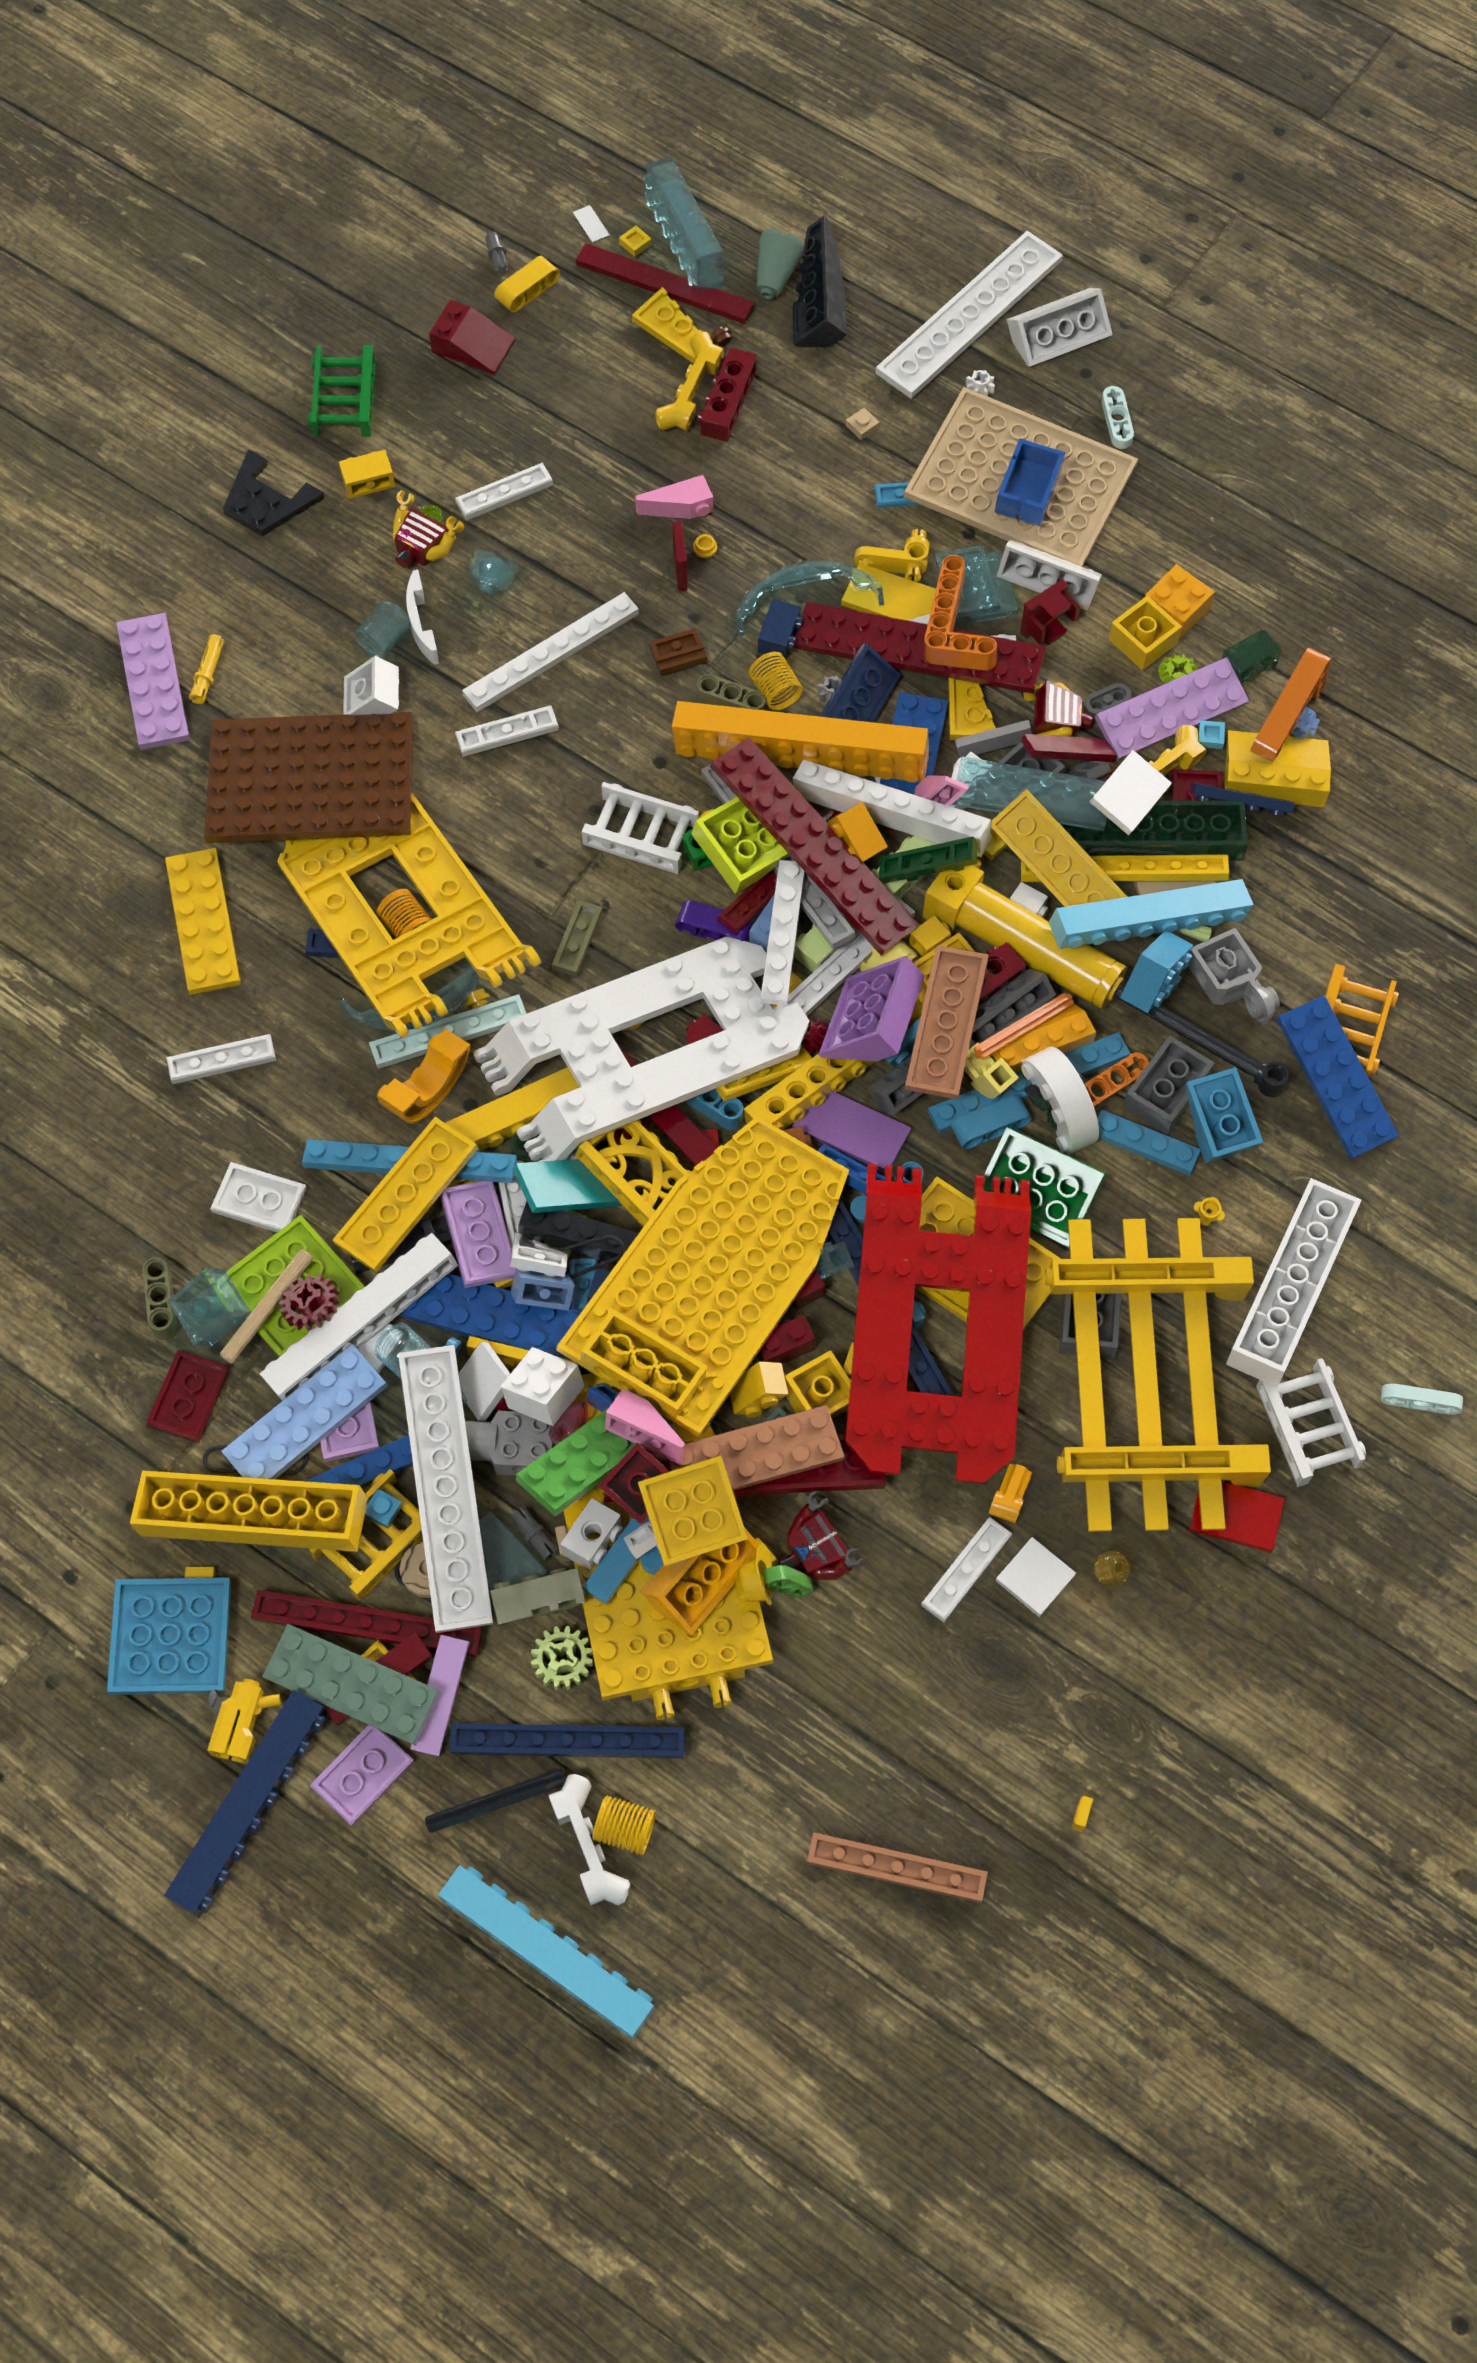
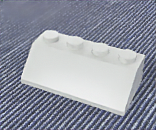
[1007,288,1113,367]
[996,540,1102,611]

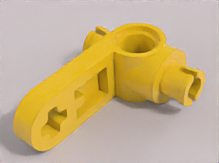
[854,529,930,582]

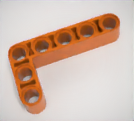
[925,555,997,670]
[1250,647,1331,762]

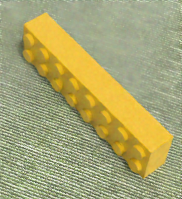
[130,1471,368,1552]

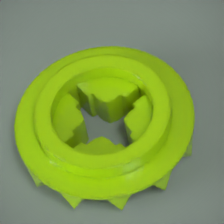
[1158,653,1198,684]

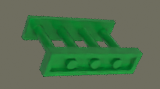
[307,345,376,437]

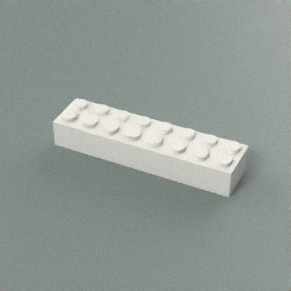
[1226,1178,1361,1388]

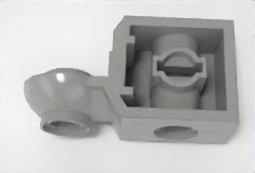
[1188,928,1280,1025]

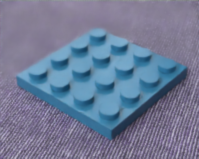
[107,1578,232,1695]

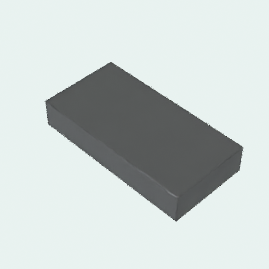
[1066,761,1111,782]

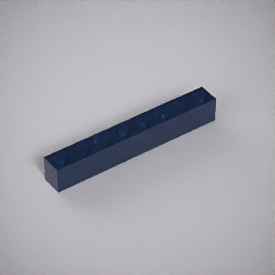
[164,1690,327,1918]

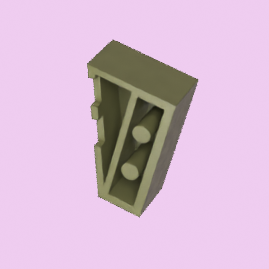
[489,1568,585,1627]

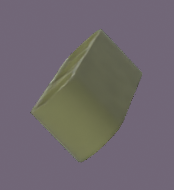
[697,674,766,711]
[142,1257,177,1340]

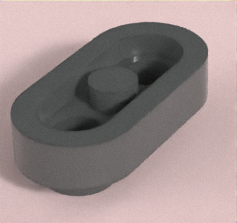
[1084,683,1131,719]

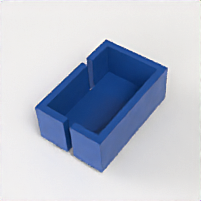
[994,438,1066,527]

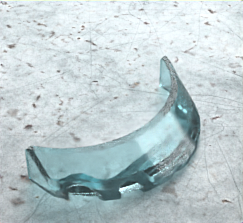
[735,560,884,636]
[339,958,480,1030]

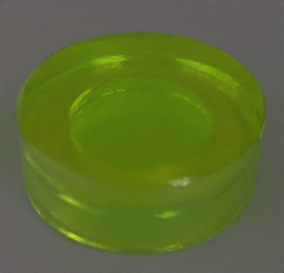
[419,505,443,524]

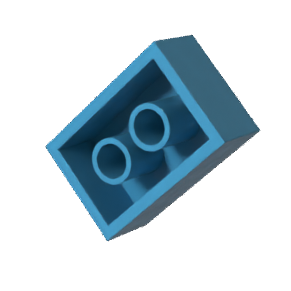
[1120,930,1193,1013]

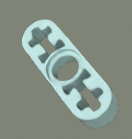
[1102,386,1134,449]
[1381,1384,1463,1415]

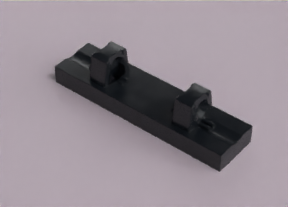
[350,1215,452,1275]

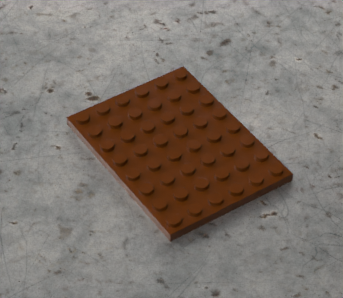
[204,712,413,843]

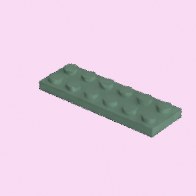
[262,1624,441,1746]

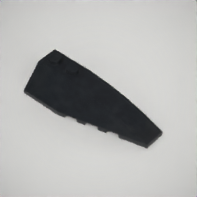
[792,216,847,347]

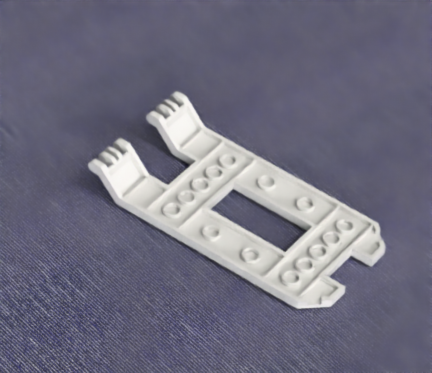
[473,937,809,1162]

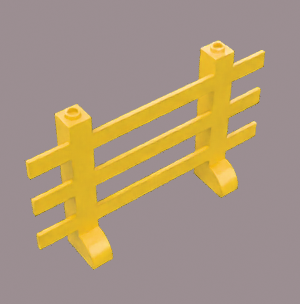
[1045,1218,1271,1532]

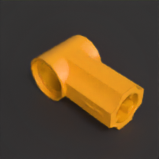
[988,1464,1032,1524]

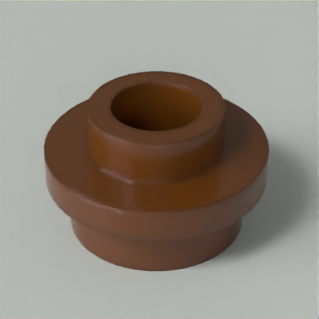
[711,326,733,347]

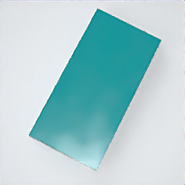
[513,1159,622,1213]

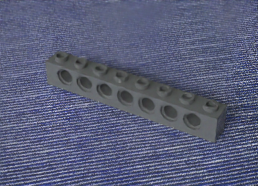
[867,968,1056,1115]

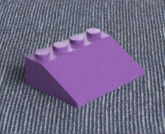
[818,956,925,1061]

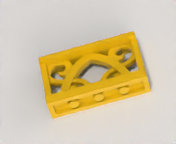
[575,1119,691,1227]

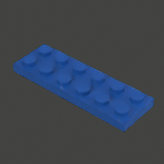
[875,692,948,825]
[1276,995,1399,1160]

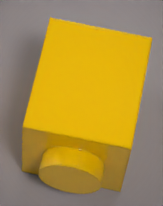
[909,915,951,957]

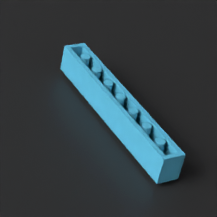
[1049,879,1254,949]
[438,1865,655,2041]

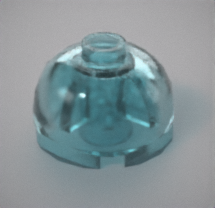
[469,550,519,595]

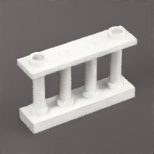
[582,782,699,874]
[1256,1358,1366,1487]

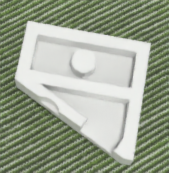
[510,1232,568,1277]

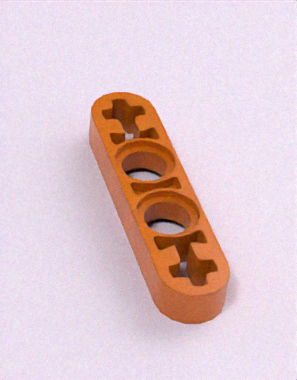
[1084,1052,1149,1107]

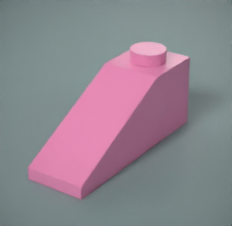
[635,475,713,519]
[914,776,968,806]
[605,1389,685,1465]

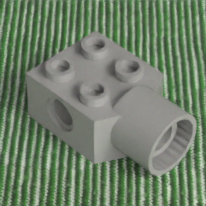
[465,1411,556,1476]

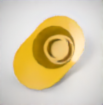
[735,1543,772,1605]

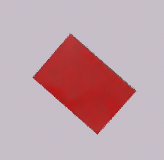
[1188,1481,1285,1553]

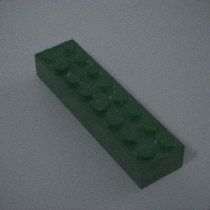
[1039,801,1248,861]

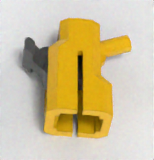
[207,1679,281,1764]

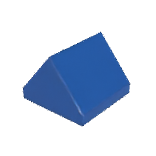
[587,1383,619,1412]

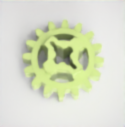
[531,1626,593,1690]

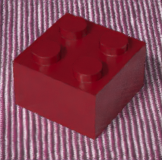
[598,1443,669,1526]

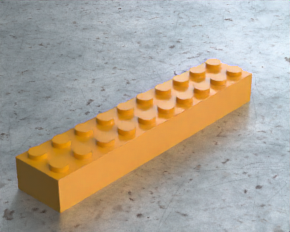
[672,701,929,783]

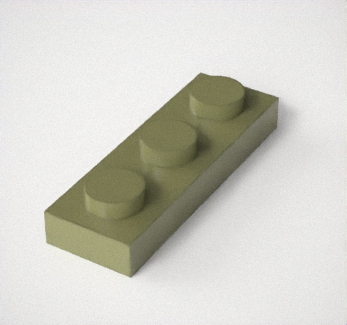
[552,900,603,977]

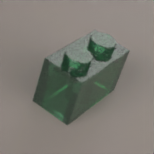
[1221,629,1281,684]

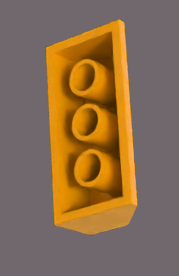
[990,1004,1096,1073]
[640,1527,759,1636]

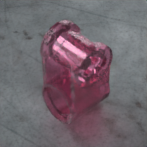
[549,1401,588,1446]

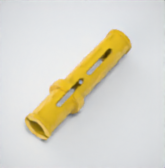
[189,634,225,704]

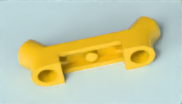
[655,331,724,431]
[1148,725,1207,776]

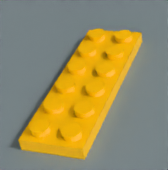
[991,789,1127,907]
[165,848,241,995]
[333,1117,478,1273]

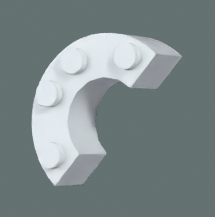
[1021,1047,1099,1155]

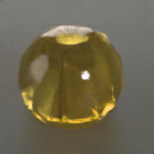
[1094,1551,1130,1587]

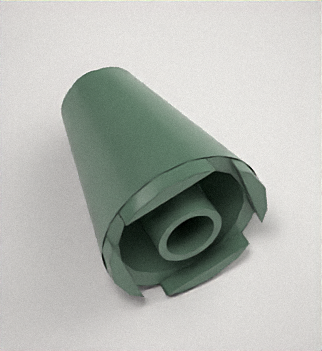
[757,229,804,300]

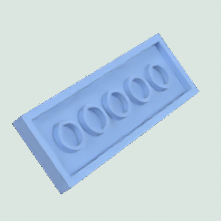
[221,1344,388,1480]

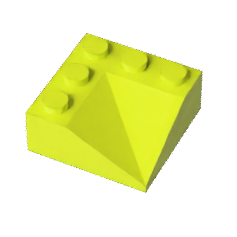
[691,797,790,894]

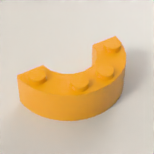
[377,1028,470,1124]

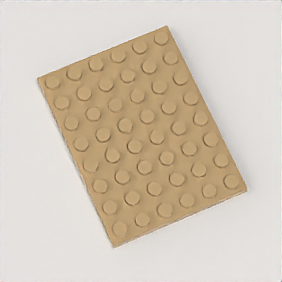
[904,387,1138,567]

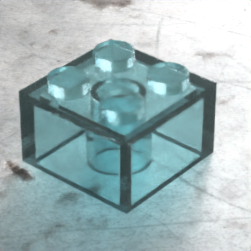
[167,1268,251,1346]

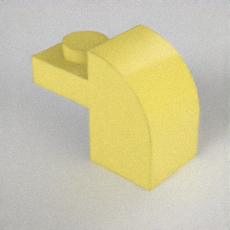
[964,1043,1019,1099]

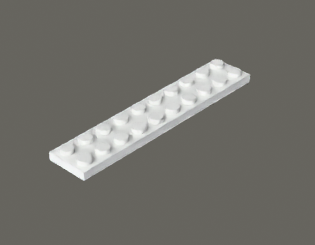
[876,231,1063,399]
[398,1345,493,1633]

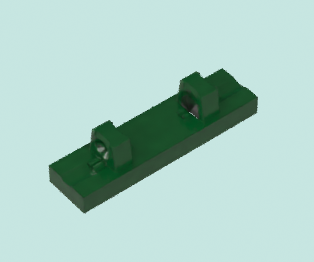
[879,836,978,884]

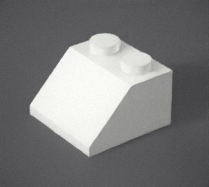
[343,656,399,715]

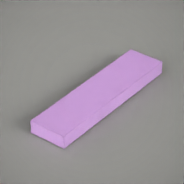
[411,1635,470,1757]

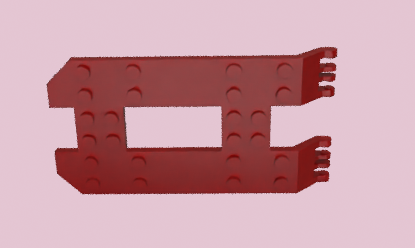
[845,1163,1031,1485]

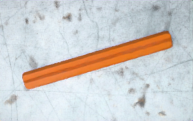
[974,993,1074,1060]

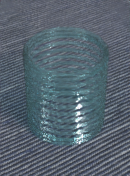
[354,600,411,658]
[374,1323,431,1380]

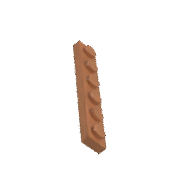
[807,1832,988,1903]

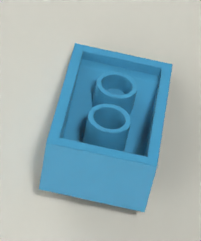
[1185,1067,1263,1164]

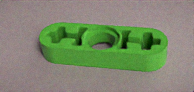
[763,1565,814,1598]

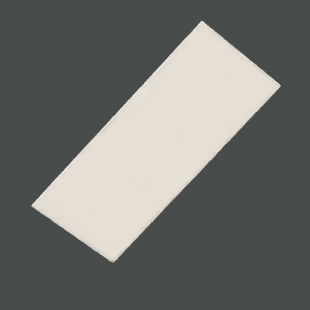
[573,205,609,242]

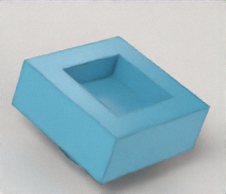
[1198,720,1225,749]

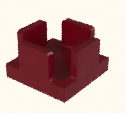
[1020,579,1080,645]

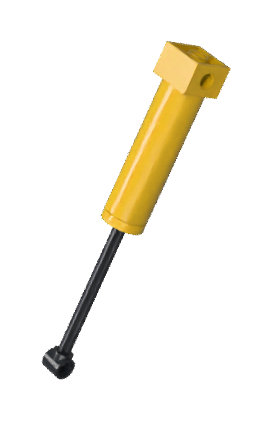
[923,859,1289,1097]

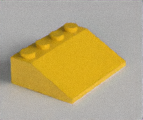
[1224,730,1331,807]

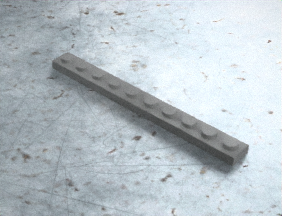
[701,764,856,950]

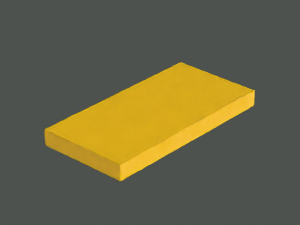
[841,563,936,620]

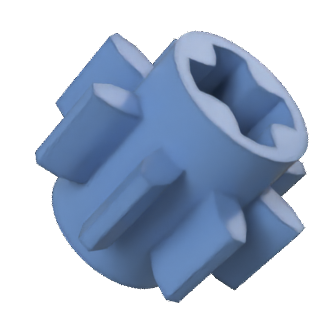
[1291,707,1320,739]

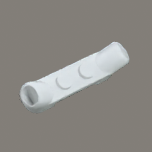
[548,1774,630,1905]

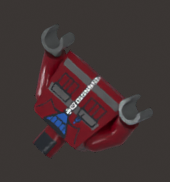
[778,1491,866,1580]

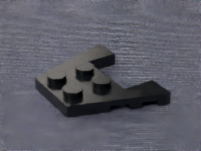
[223,449,325,537]

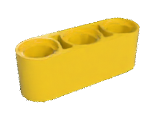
[494,256,560,313]

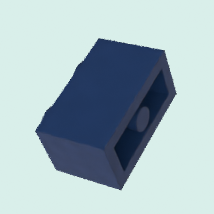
[758,599,804,660]

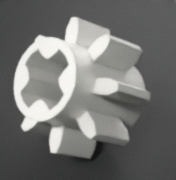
[966,370,995,396]

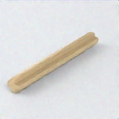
[220,1249,312,1363]

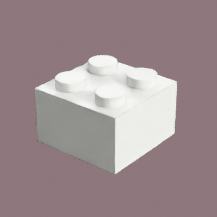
[501,1347,584,1426]

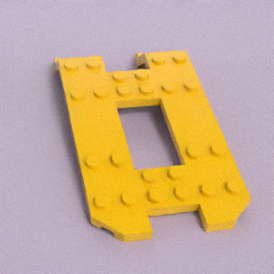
[277,793,541,1038]

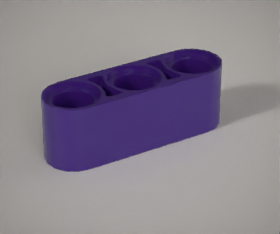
[675,900,754,942]

